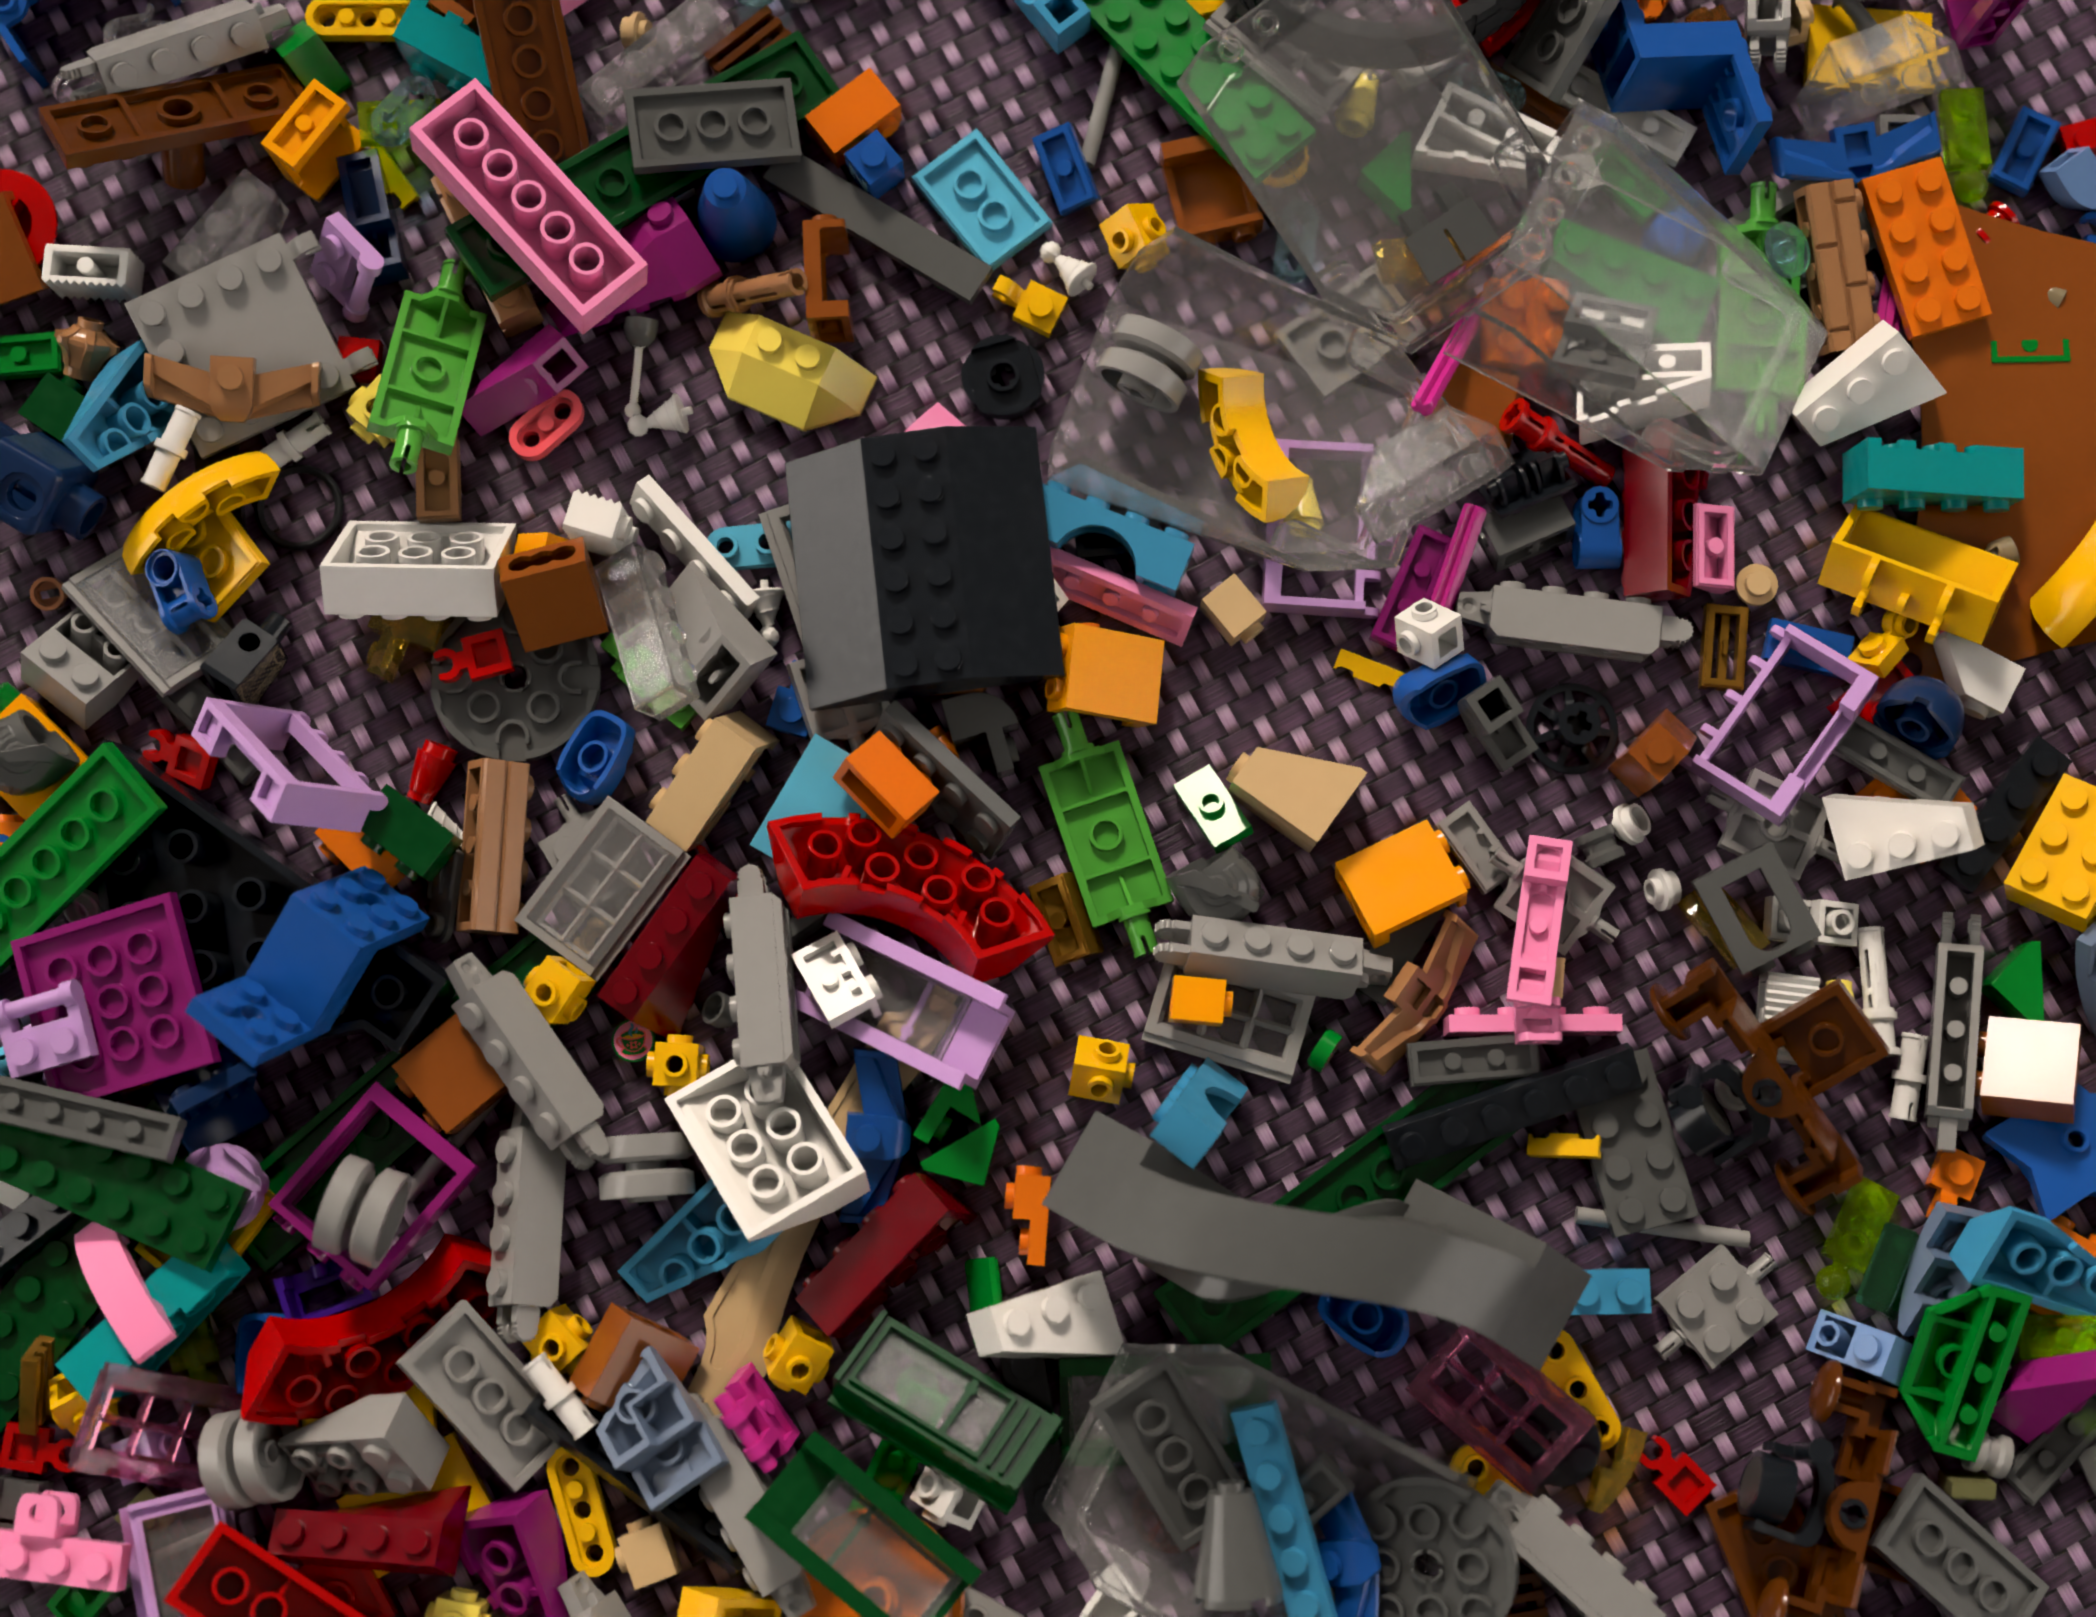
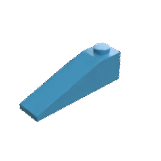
[62,339,175,473]
[617,1179,784,1303]
[1949,1206,2096,1324]

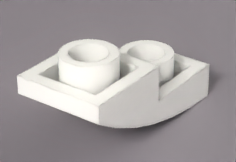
[1763,896,1859,947]

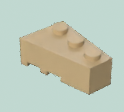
[645,711,780,852]

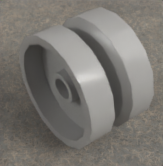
[1095,314,1204,413]
[598,1132,696,1203]
[312,1154,412,1269]
[198,1409,306,1511]

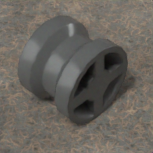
[1573,824,1626,869]

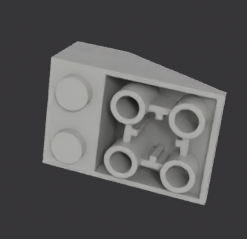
[645,561,778,721]
[20,579,170,730]
[277,1393,450,1497]

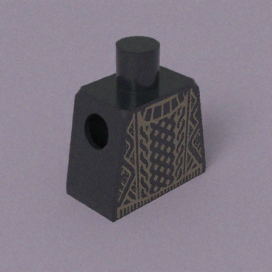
[200,611,293,705]

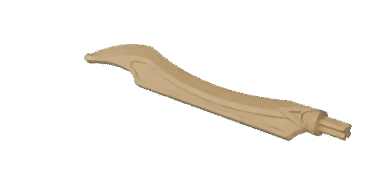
[687,962,959,1415]

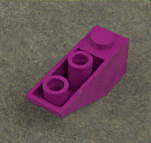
[462,324,589,436]
[1991,1350,2096,1443]

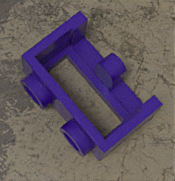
[273,1260,381,1319]

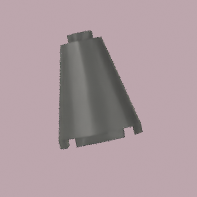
[1193,1479,1284,1611]

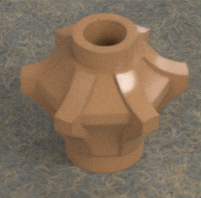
[54,316,120,382]

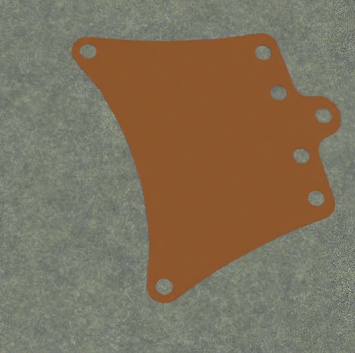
[1905,204,2096,683]

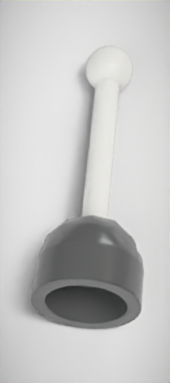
[624,316,658,417]

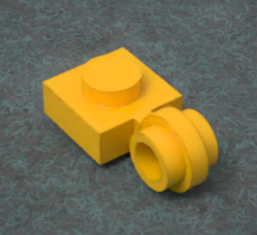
[1848,610,1919,678]

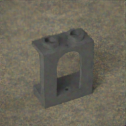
[1690,842,1822,977]

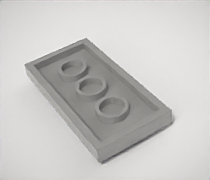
[396,1300,561,1492]

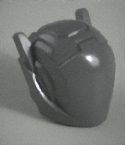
[0,709,80,796]
[1165,846,1265,921]

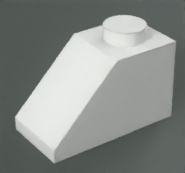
[1933,631,2026,720]

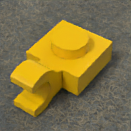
[992,275,1068,338]

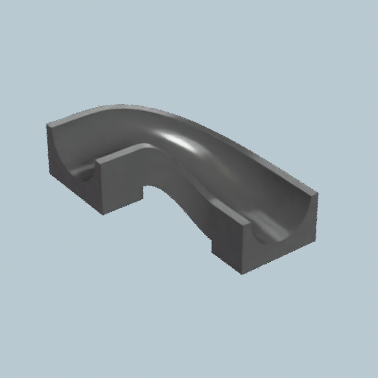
[1042,1111,1592,1371]

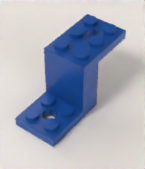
[1590,0,1773,175]
[185,866,430,1067]

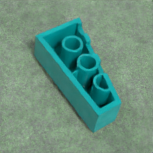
[55,1242,251,1404]

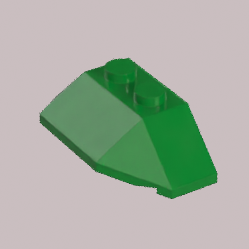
[1898,1284,2033,1462]

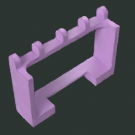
[1261,439,1387,619]
[1679,623,1879,827]
[191,697,388,833]

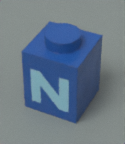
[844,129,905,199]

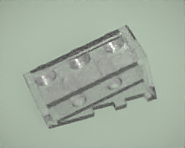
[162,168,289,279]

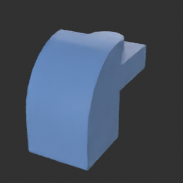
[2037,146,2096,211]

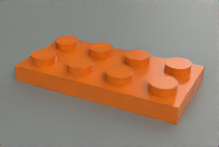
[1857,156,1992,341]

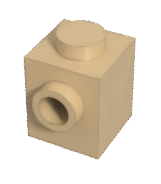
[1199,573,1267,647]
[614,1515,682,1590]

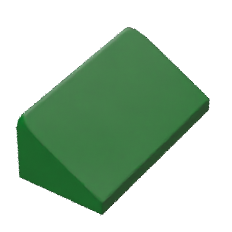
[965,1256,1003,1346]

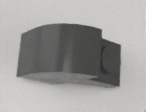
[1457,675,1538,772]
[941,692,1020,779]

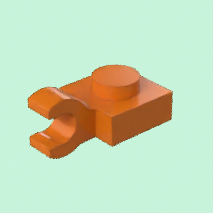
[1925,1148,1986,1218]

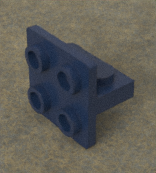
[149,1047,270,1156]

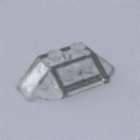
[1796,14,1968,139]
[1355,405,1516,545]

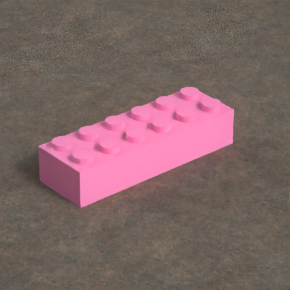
[409,78,648,335]

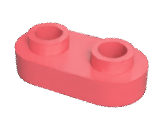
[509,389,585,461]

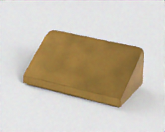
[1028,872,1104,968]

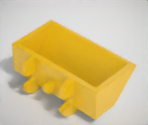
[1817,504,2019,645]

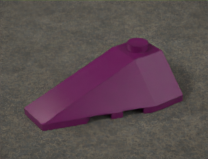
[545,196,723,337]
[459,1489,569,1617]

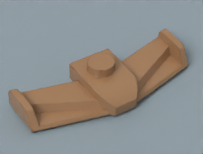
[143,353,322,423]
[1349,909,1479,1076]

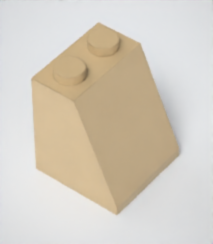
[1226,747,1367,853]

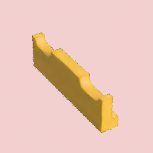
[368,142,421,210]
[1333,648,1406,687]
[1527,1133,1601,1159]

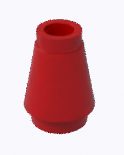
[406,739,458,805]

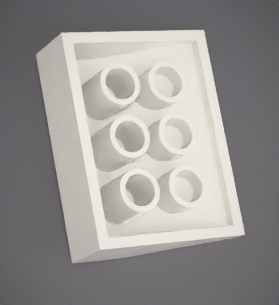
[319,521,517,622]
[664,1059,871,1243]

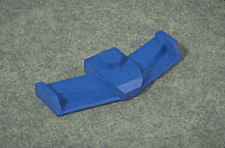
[1769,111,1942,188]
[838,1047,911,1224]
[1316,1469,1382,1617]

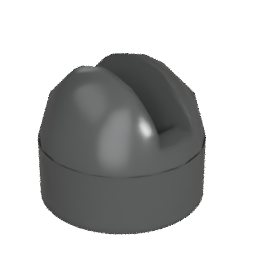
[702,991,736,1028]

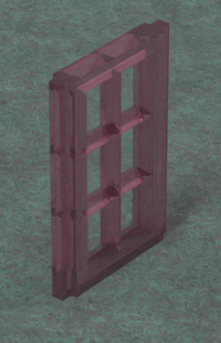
[1405,1325,1597,1494]
[67,1362,243,1490]

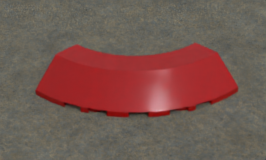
[767,812,1055,982]
[240,1233,497,1425]

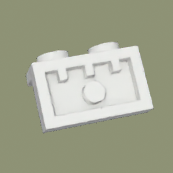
[791,930,883,1029]

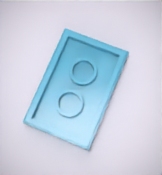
[912,128,1053,271]
[749,733,867,858]

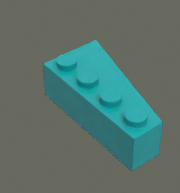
[393,0,492,95]
[1842,437,2024,513]

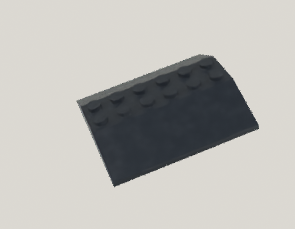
[785,426,1065,711]

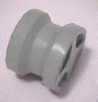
[1960,1431,2014,1479]

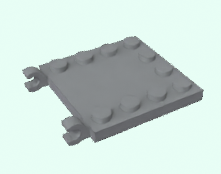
[124,230,379,459]

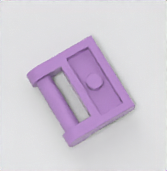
[310,212,384,323]
[0,979,100,1079]

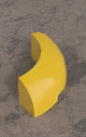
[1198,368,1310,523]
[122,451,280,575]
[2030,521,2096,649]

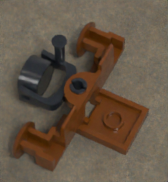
[1649,957,1890,1216]
[1737,1360,1914,1617]

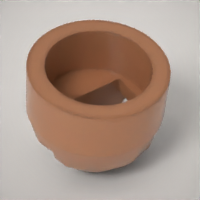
[30,577,68,611]

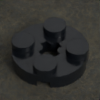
[961,334,1045,420]
[1512,1395,1602,1487]

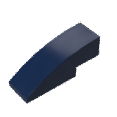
[336,148,410,288]

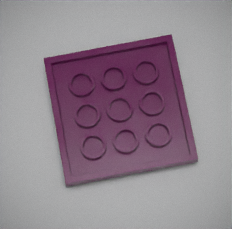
[10,892,221,1098]

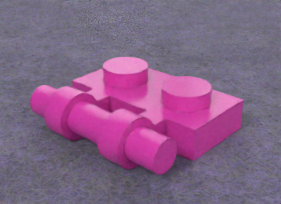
[713,1362,801,1474]

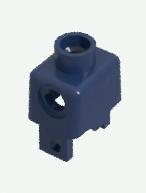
[0,421,107,540]

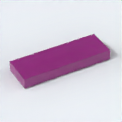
[1369,524,1452,652]

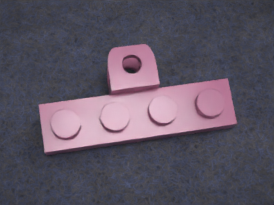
[1443,996,1623,1045]
[0,1490,132,1592]

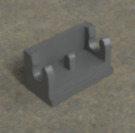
[1479,495,1576,573]

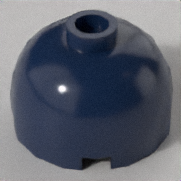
[1873,676,1965,760]

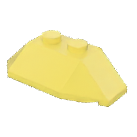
[709,312,877,432]

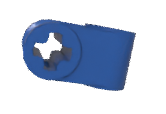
[1572,486,1622,569]
[145,548,218,635]

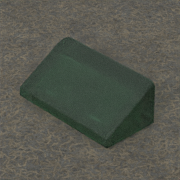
[1855,1222,1920,1321]

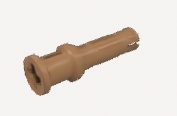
[697,268,808,318]

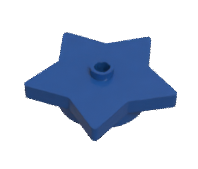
[1982,1084,2096,1221]

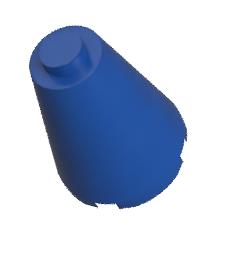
[694,168,777,263]

